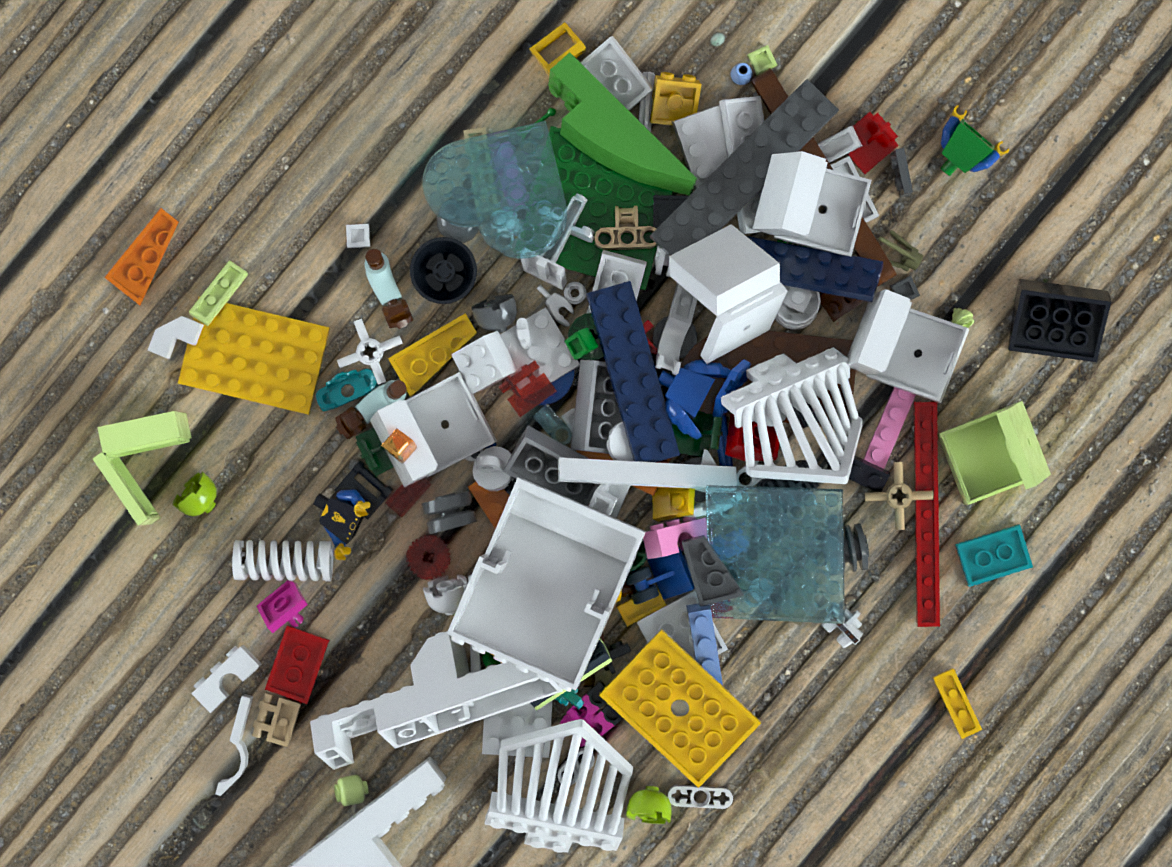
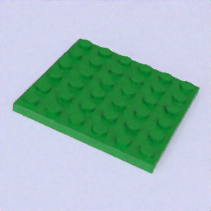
[516,126,680,291]

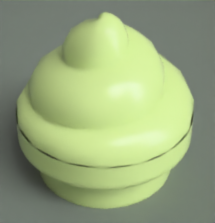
[952,308,974,328]

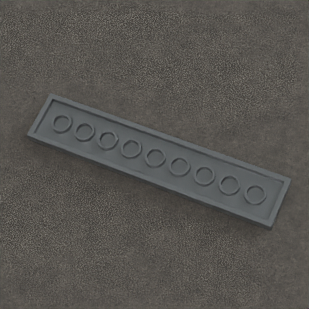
[650,79,839,256]

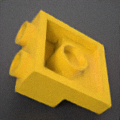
[650,72,702,125]

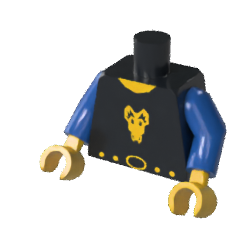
[313,490,371,560]

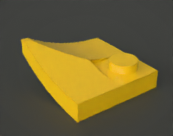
[652,487,695,522]

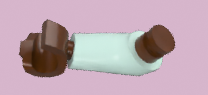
[364,249,413,329]
[335,380,407,439]

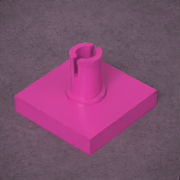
[256,580,308,633]

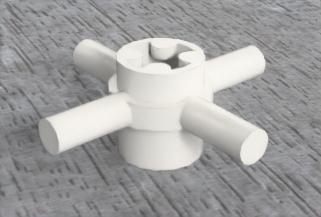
[337,319,403,385]

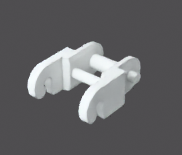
[517,318,531,349]

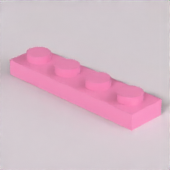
[863,387,916,469]

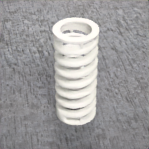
[232,540,333,581]

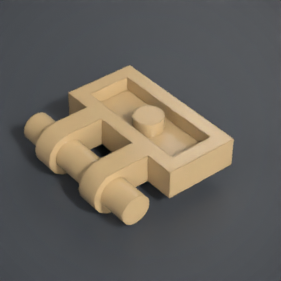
[252,692,301,747]

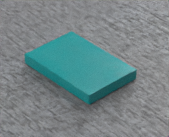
[955,524,1033,587]

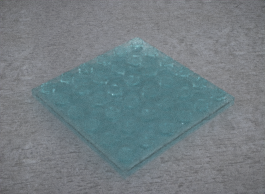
[706,485,845,624]

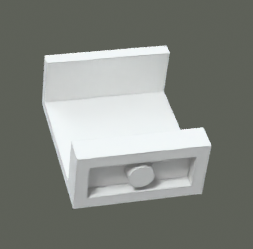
[588,484,631,518]

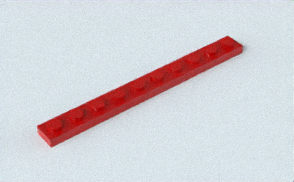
[914,402,940,627]

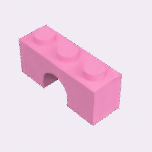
[643,517,711,559]

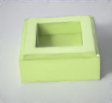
[747,45,777,75]

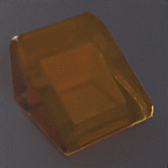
[381,428,417,464]

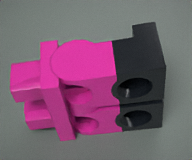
[560,680,623,747]

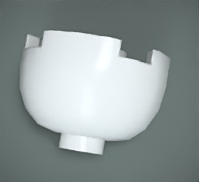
[423,575,468,615]

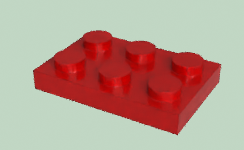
[265,625,330,704]

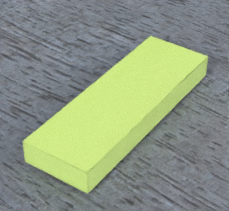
[189,260,248,326]

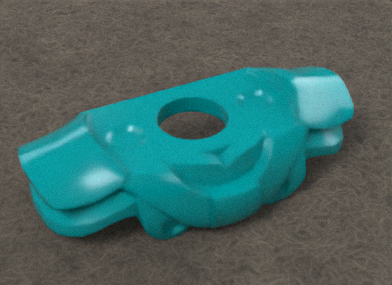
[316,369,379,412]

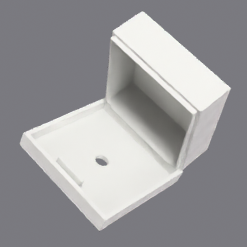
[752,151,872,256]
[669,224,787,364]
[847,289,969,403]
[370,372,497,488]

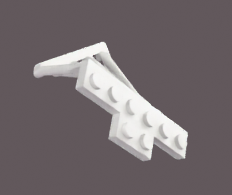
[721,347,862,484]
[484,719,633,853]

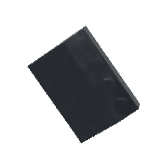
[1008,279,1112,362]

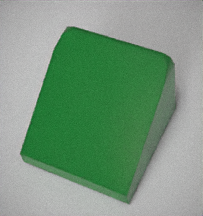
[564,328,598,360]

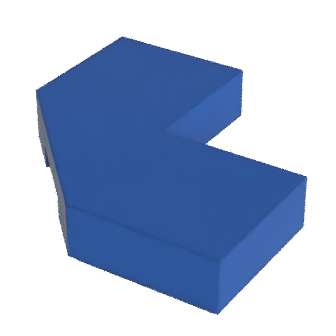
[713,359,751,417]

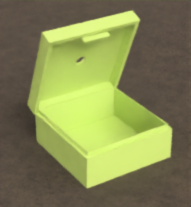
[938,401,1051,505]
[93,411,192,525]

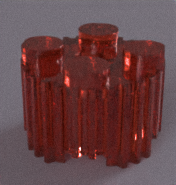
[406,534,452,580]

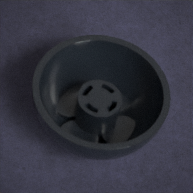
[410,237,477,304]

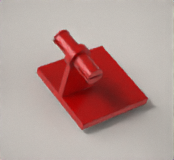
[847,112,899,175]

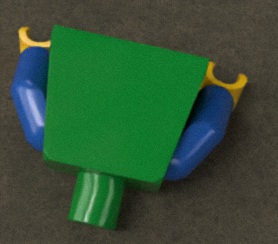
[940,105,1009,176]

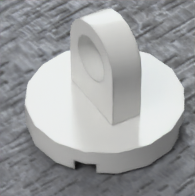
[473,446,514,491]

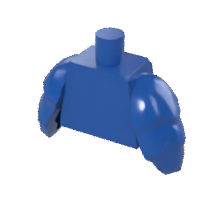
[659,359,731,439]

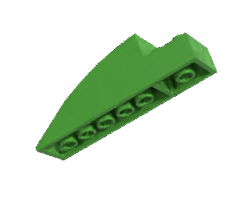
[548,52,697,196]

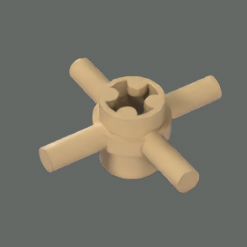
[865,462,933,530]

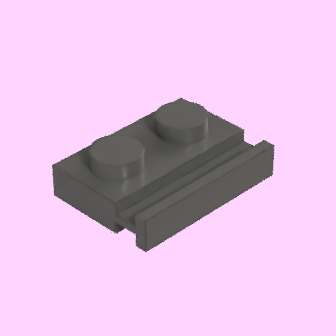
[890,148,913,197]

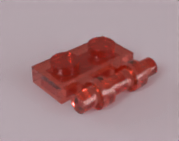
[498,360,557,418]

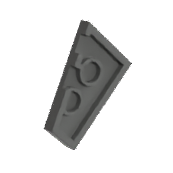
[682,535,744,607]

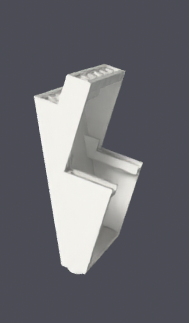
[447,477,646,692]

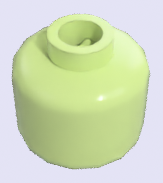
[334,775,369,806]

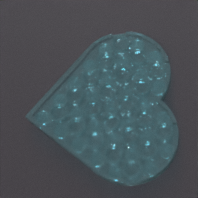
[423,121,567,259]

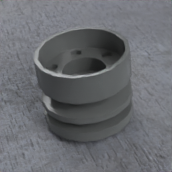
[821,523,869,576]

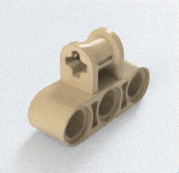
[594,205,657,250]

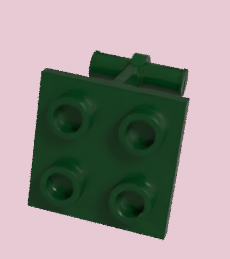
[670,411,723,457]
[355,427,394,477]

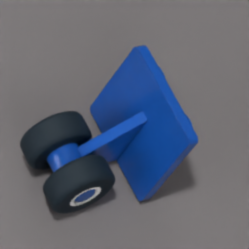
[625,547,695,604]

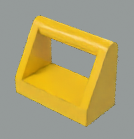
[529,22,586,75]

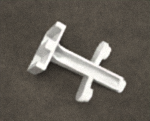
[520,194,595,290]

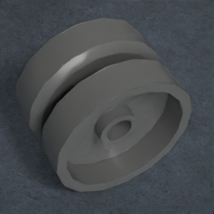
[421,491,477,534]

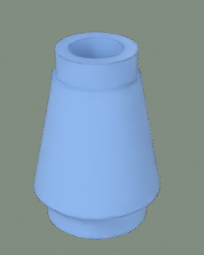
[730,63,753,85]

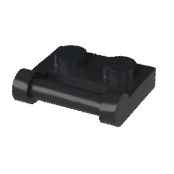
[334,460,394,520]

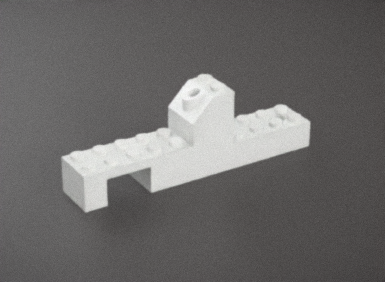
[310,631,563,770]
[288,757,447,867]

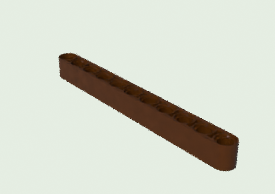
[750,68,897,287]

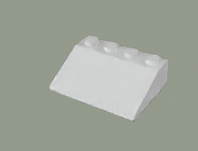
[672,105,728,190]

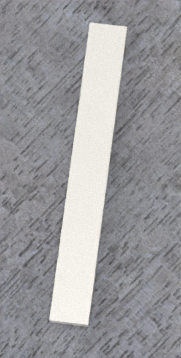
[558,457,737,491]

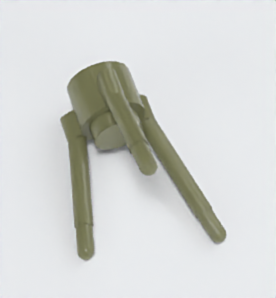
[878,230,924,272]

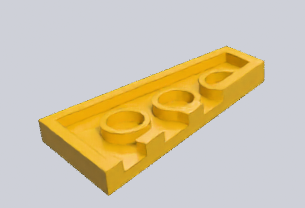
[388,313,477,397]

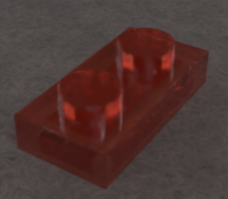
[385,478,432,518]

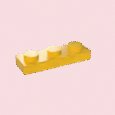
[932,668,982,739]

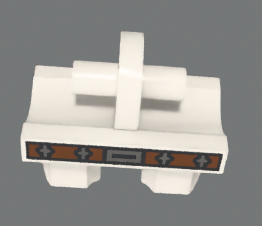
[822,605,863,648]

